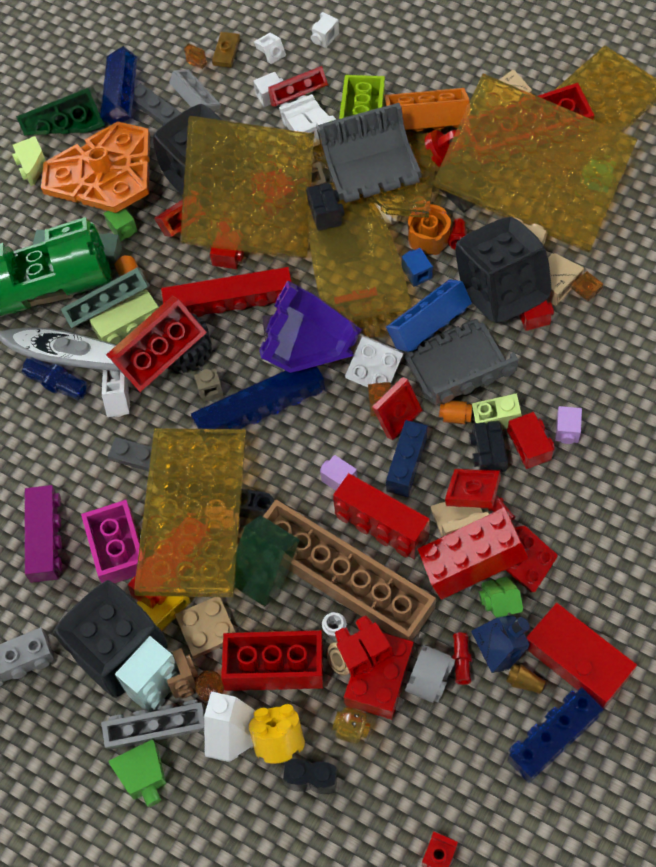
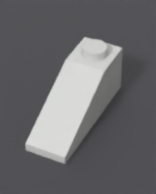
[102,370,130,417]

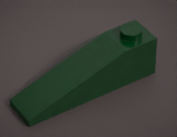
[16,85,105,135]

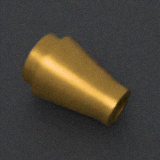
[506,664,545,694]

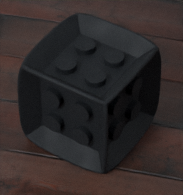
[153,104,245,206]
[455,217,551,323]
[54,580,168,698]

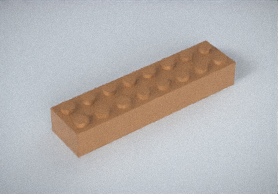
[248,500,436,641]

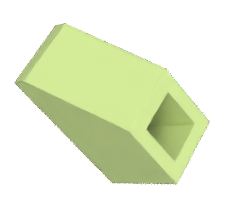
[12,136,46,186]
[472,393,522,430]

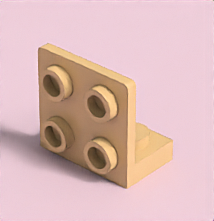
[431,502,489,537]

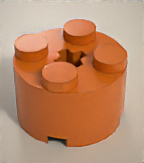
[408,204,451,255]

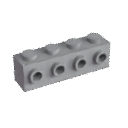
[0,627,55,686]
[101,700,206,750]

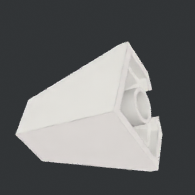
[204,692,255,762]

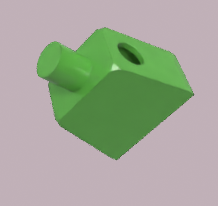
[108,739,166,807]

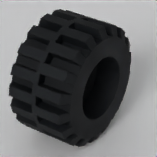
[168,314,212,373]

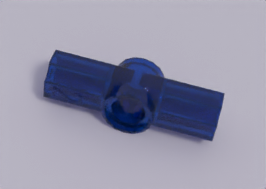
[21,357,88,401]

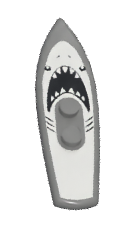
[0,327,120,371]

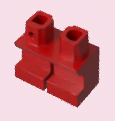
[335,615,394,678]

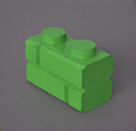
[478,577,523,618]

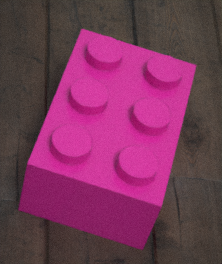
[81,500,146,583]

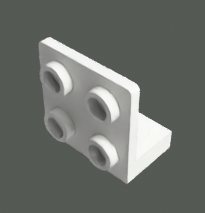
[345,334,403,394]

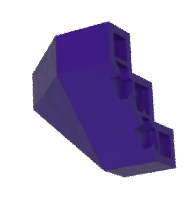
[259,281,362,373]

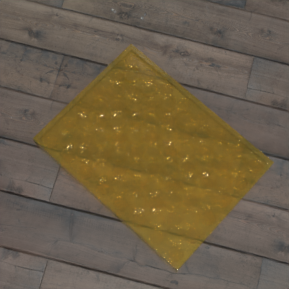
[433,73,638,253]

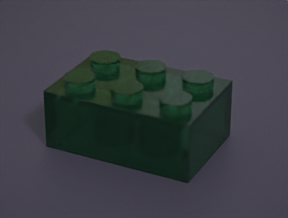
[226,515,300,607]

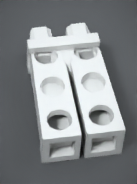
[279,94,336,151]

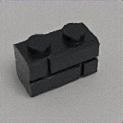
[306,182,344,231]
[469,421,508,472]

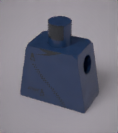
[471,615,530,673]

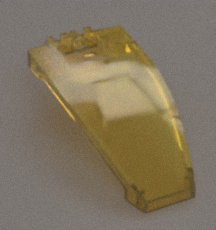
[309,183,412,341]

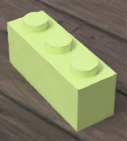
[89,289,159,344]

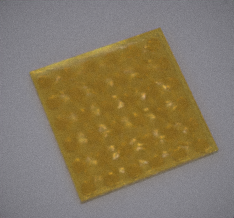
[180,116,314,258]

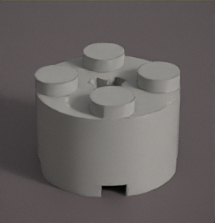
[405,645,455,703]

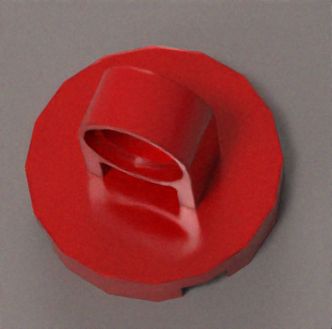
[424,130,465,169]

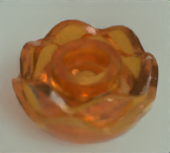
[195,670,224,701]

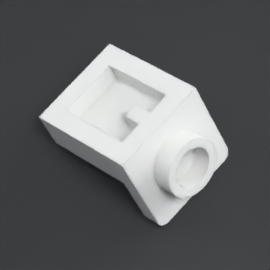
[254,33,286,64]

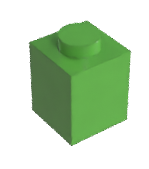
[103,208,137,241]

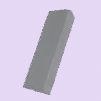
[169,69,221,111]

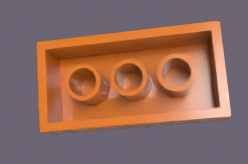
[384,88,470,131]

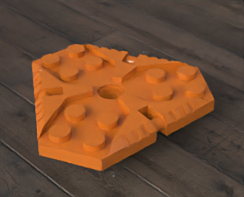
[41,121,150,213]

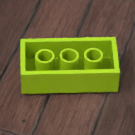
[339,75,385,119]

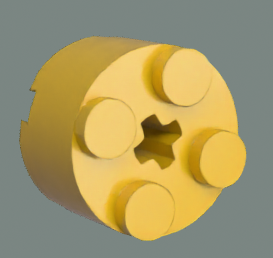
[249,704,305,764]

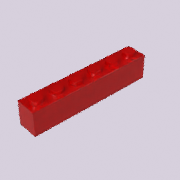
[161,267,292,317]

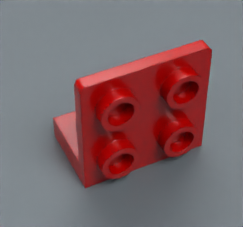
[506,526,558,593]

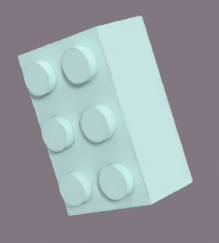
[115,636,180,713]

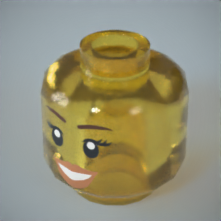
[332,707,371,744]

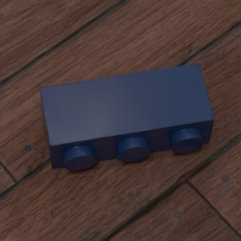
[386,420,427,498]

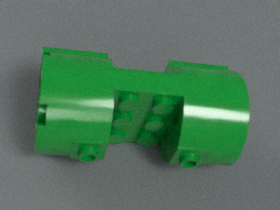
[0,217,112,317]

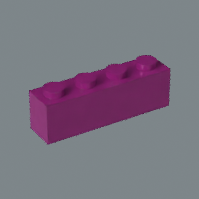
[25,485,62,583]

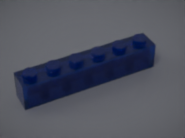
[190,366,325,445]

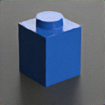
[401,248,433,287]

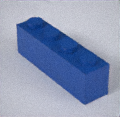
[386,279,472,352]

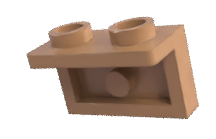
[167,648,198,699]

